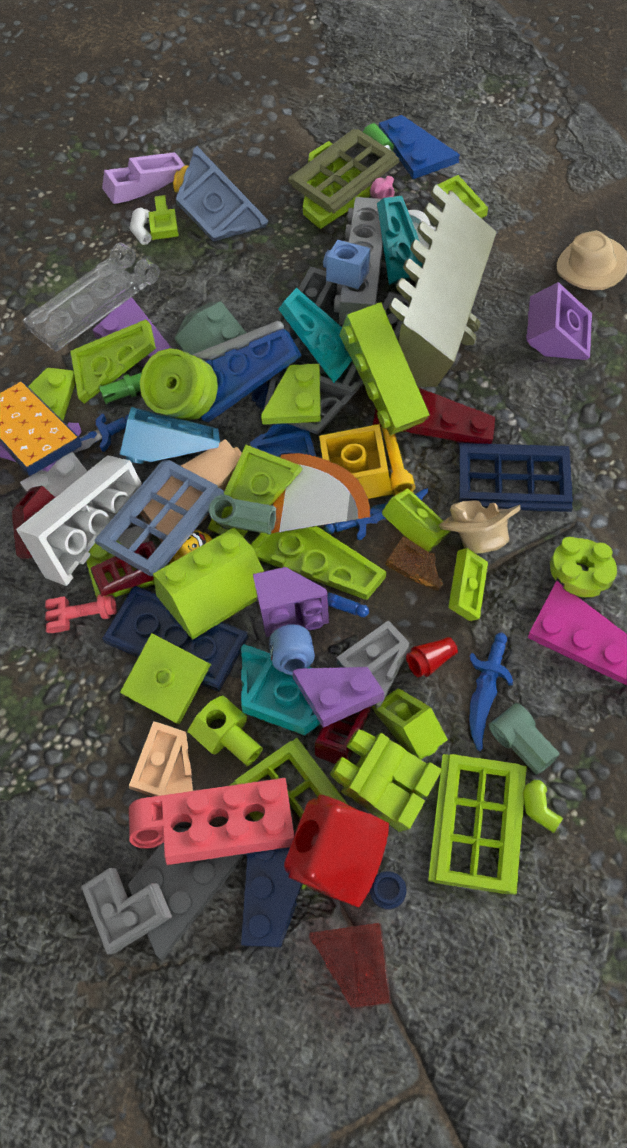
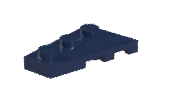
[241,832,303,948]

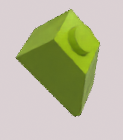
[372,688,448,760]

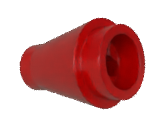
[406,637,458,677]

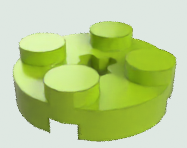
[550,537,617,597]

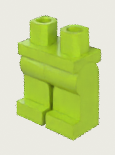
[330,729,442,832]

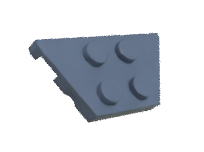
[176,146,269,242]

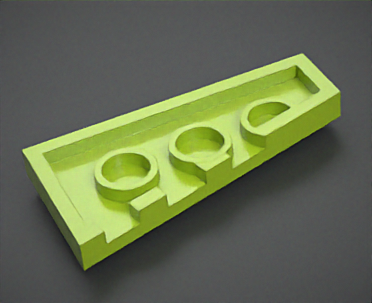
[251,526,386,600]

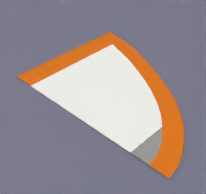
[271,453,370,533]

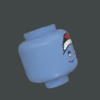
[269,624,315,675]

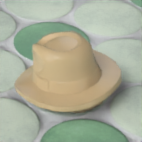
[557,230,627,290]
[438,501,520,553]

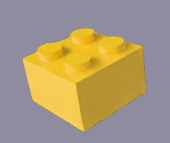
[319,424,392,499]

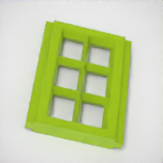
[229,738,348,890]
[428,754,527,895]

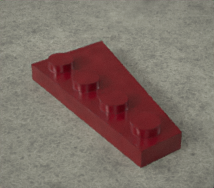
[373,387,495,444]

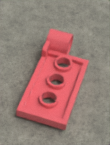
[129,778,294,865]

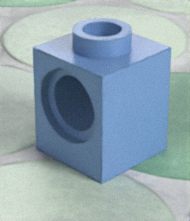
[323,240,370,289]

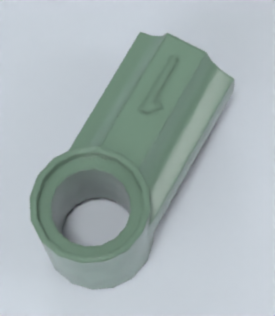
[209,495,276,534]
[489,703,560,776]

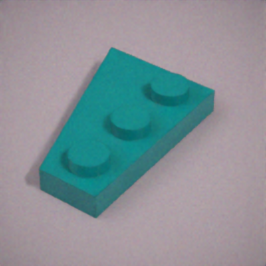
[377,196,423,285]
[278,288,352,383]

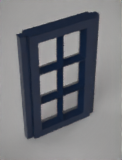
[459,443,573,512]

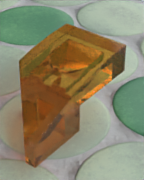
[385,536,443,591]

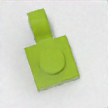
[148,195,179,240]

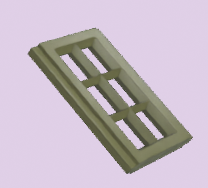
[288,129,399,213]

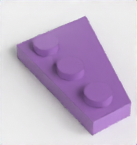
[93,295,171,368]

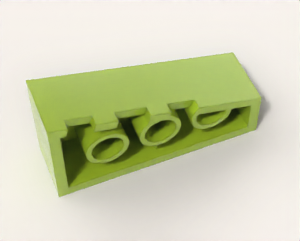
[339,302,429,436]

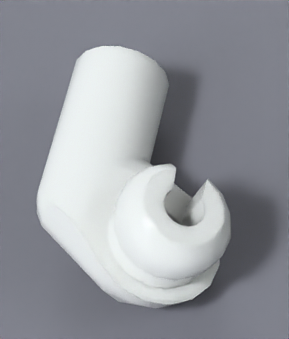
[129,207,152,245]

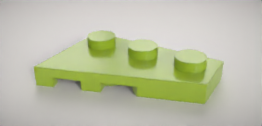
[207,445,303,536]

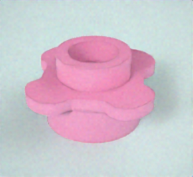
[370,176,395,199]

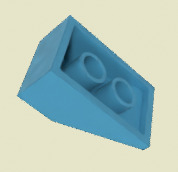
[120,407,220,464]

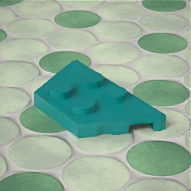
[241,644,320,735]

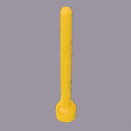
[381,427,415,496]

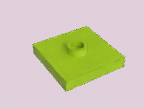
[120,633,211,724]

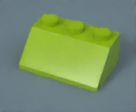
[153,528,264,640]

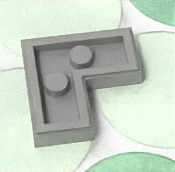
[81,868,172,954]

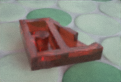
[309,923,392,1009]

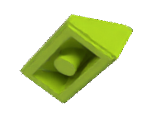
[382,488,451,554]

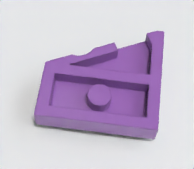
[293,667,384,728]

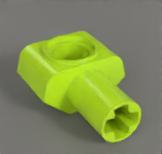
[187,695,263,766]

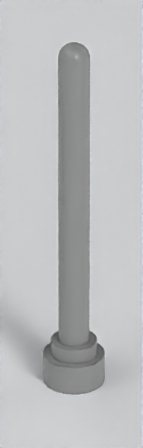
[193,321,284,361]

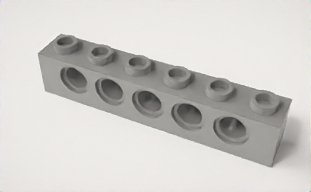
[334,197,383,325]

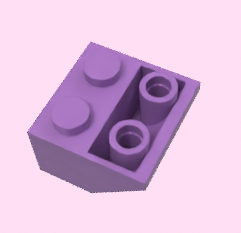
[253,567,329,637]

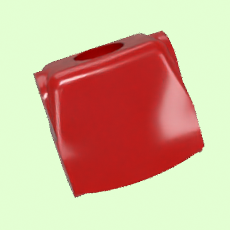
[284,794,389,907]

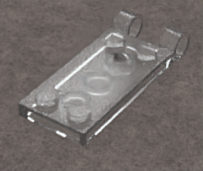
[22,243,160,352]

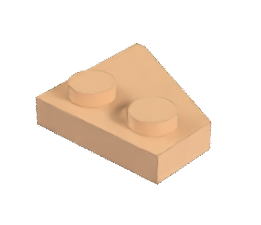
[129,721,193,797]

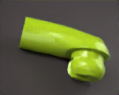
[523,780,563,833]

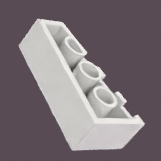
[16,455,142,586]

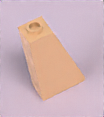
[140,439,242,543]

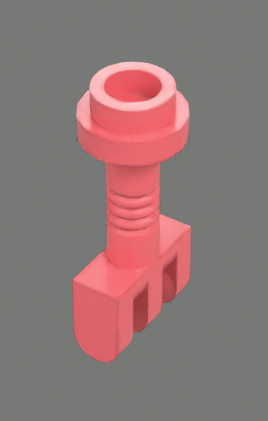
[45,594,117,633]

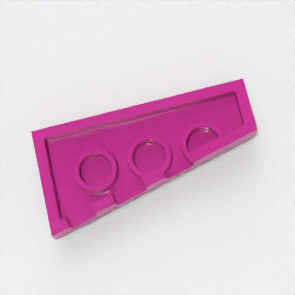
[528,581,627,685]

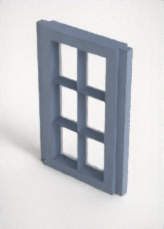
[94,459,224,576]

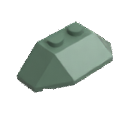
[174,301,249,360]

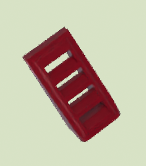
[90,541,156,596]
[315,706,372,764]

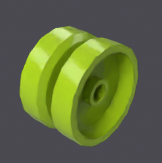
[140,348,218,421]

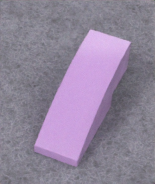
[102,152,185,204]

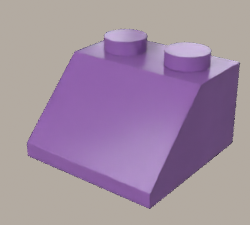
[526,282,592,360]

